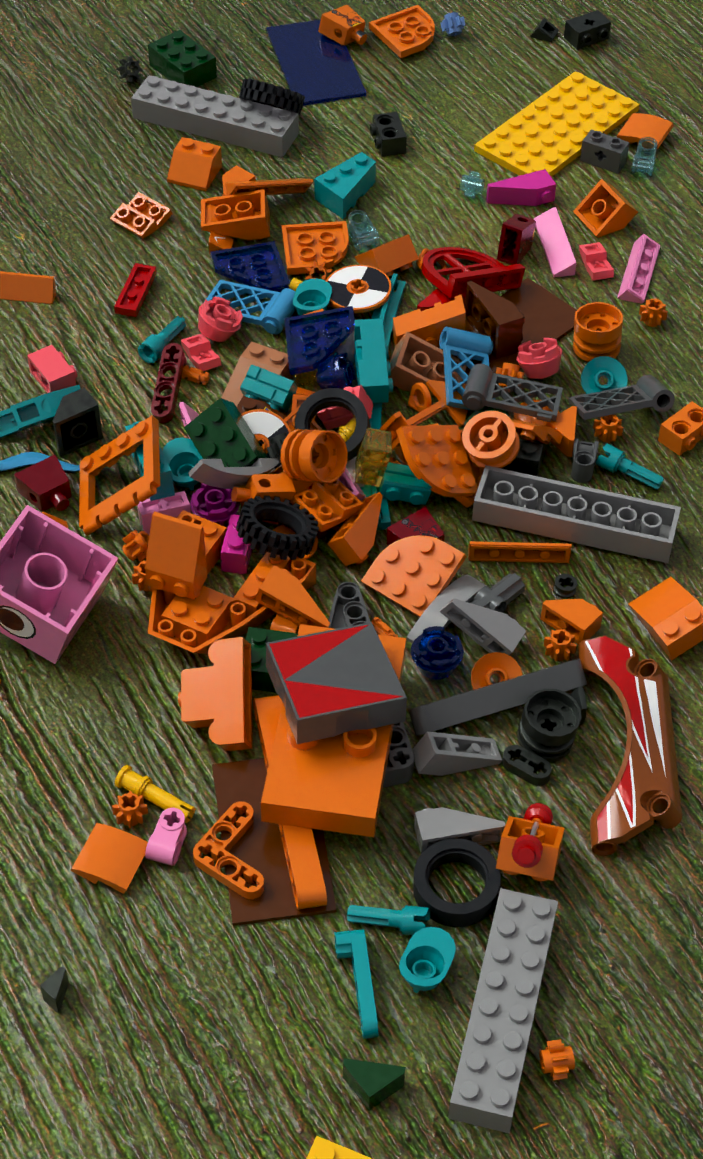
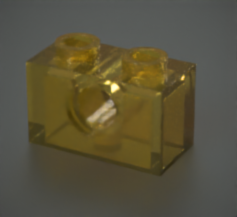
[355,428,392,487]

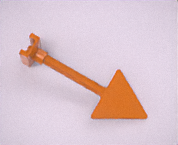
[369,380,468,458]

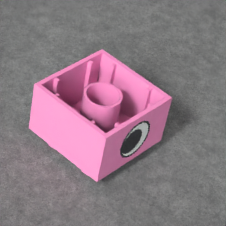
[0,505,118,664]

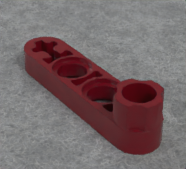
[151,343,188,424]

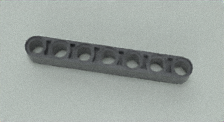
[408,659,587,736]

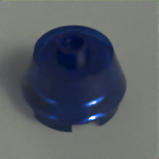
[316,352,356,390]
[411,626,464,680]

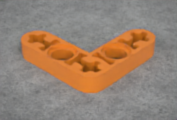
[193,801,265,900]

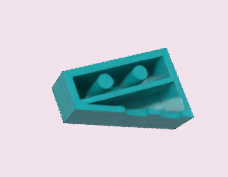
[314,152,376,219]
[354,318,393,403]

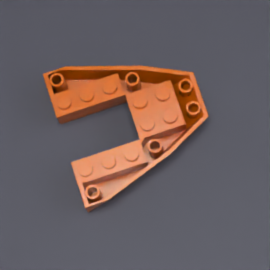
[148,510,316,654]

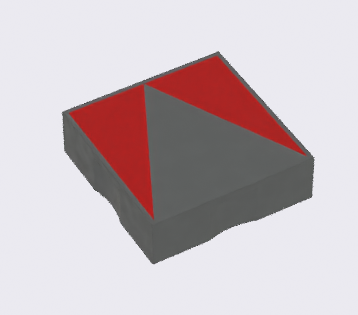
[266,622,407,744]

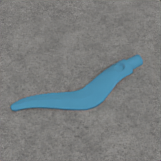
[0,452,80,472]

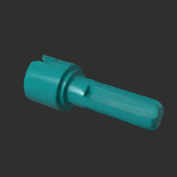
[138,316,186,363]
[596,443,664,490]
[347,905,430,935]

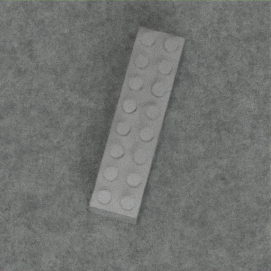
[131,75,299,158]
[472,465,681,563]
[448,888,558,1133]

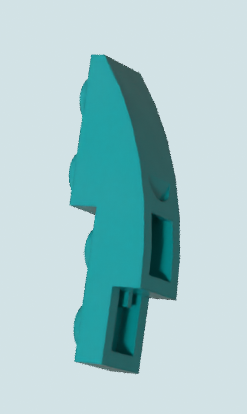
[0,385,81,439]

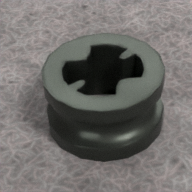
[553,574,578,599]

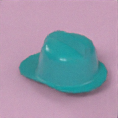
[293,278,332,318]
[162,437,203,491]
[399,927,456,994]

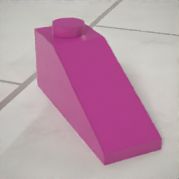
[486,169,556,206]

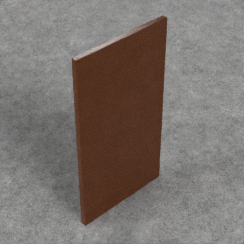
[440,278,577,383]
[212,758,337,926]

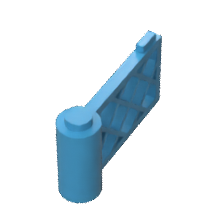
[204,280,296,334]
[439,326,496,411]

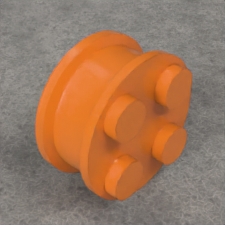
[462,411,520,469]

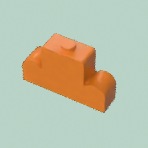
[178,637,252,751]

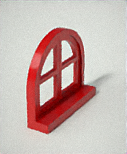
[421,247,525,299]

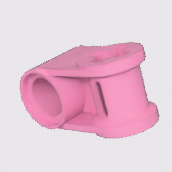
[145,808,187,866]

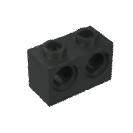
[370,112,407,157]

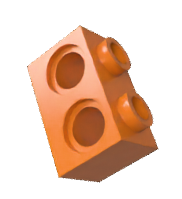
[658,401,703,456]

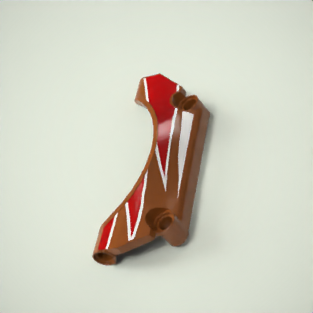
[578,635,682,856]

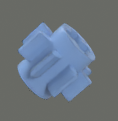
[440,12,466,36]

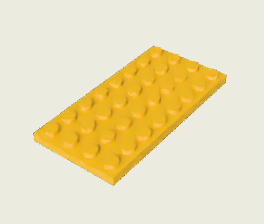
[474,71,640,177]

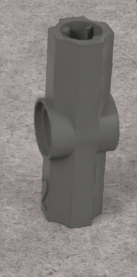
[471,573,525,613]

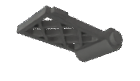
[462,364,563,422]
[569,375,675,420]

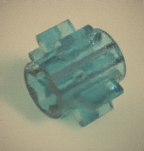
[460,171,485,198]

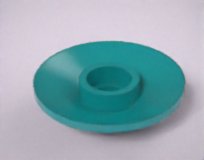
[581,356,628,394]

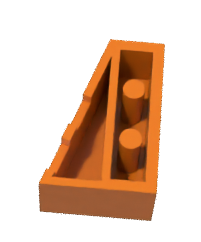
[393,295,466,348]

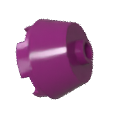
[190,483,240,527]

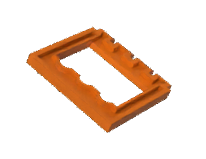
[79,415,160,535]

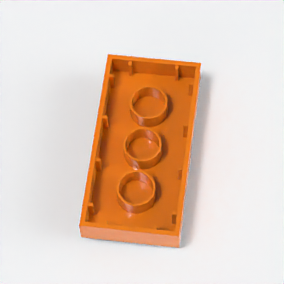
[261,624,407,837]

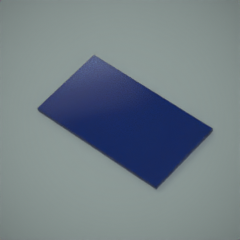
[266,19,366,106]

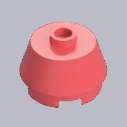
[198,297,243,342]
[516,338,562,379]

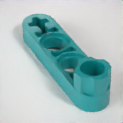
[334,929,379,1039]

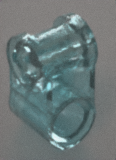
[631,137,658,176]
[348,210,380,251]

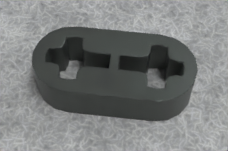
[503,745,552,786]

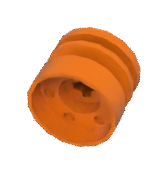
[573,302,623,362]
[280,429,348,483]

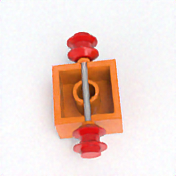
[496,803,565,881]

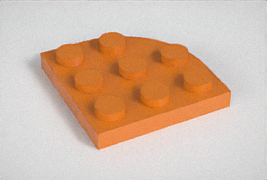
[369,5,435,58]
[281,221,349,275]
[396,425,478,497]
[361,535,467,618]

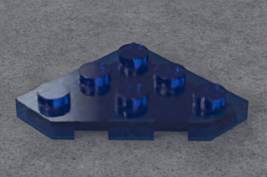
[210,241,290,292]
[284,306,355,375]

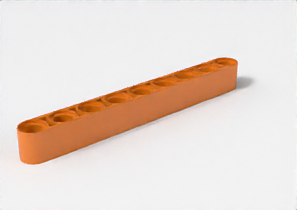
[253,695,327,910]

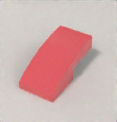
[579,242,614,281]
[181,333,221,371]

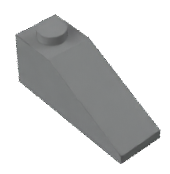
[440,598,526,655]
[412,731,503,776]
[414,807,506,854]

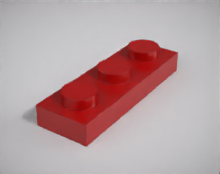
[114,263,157,317]

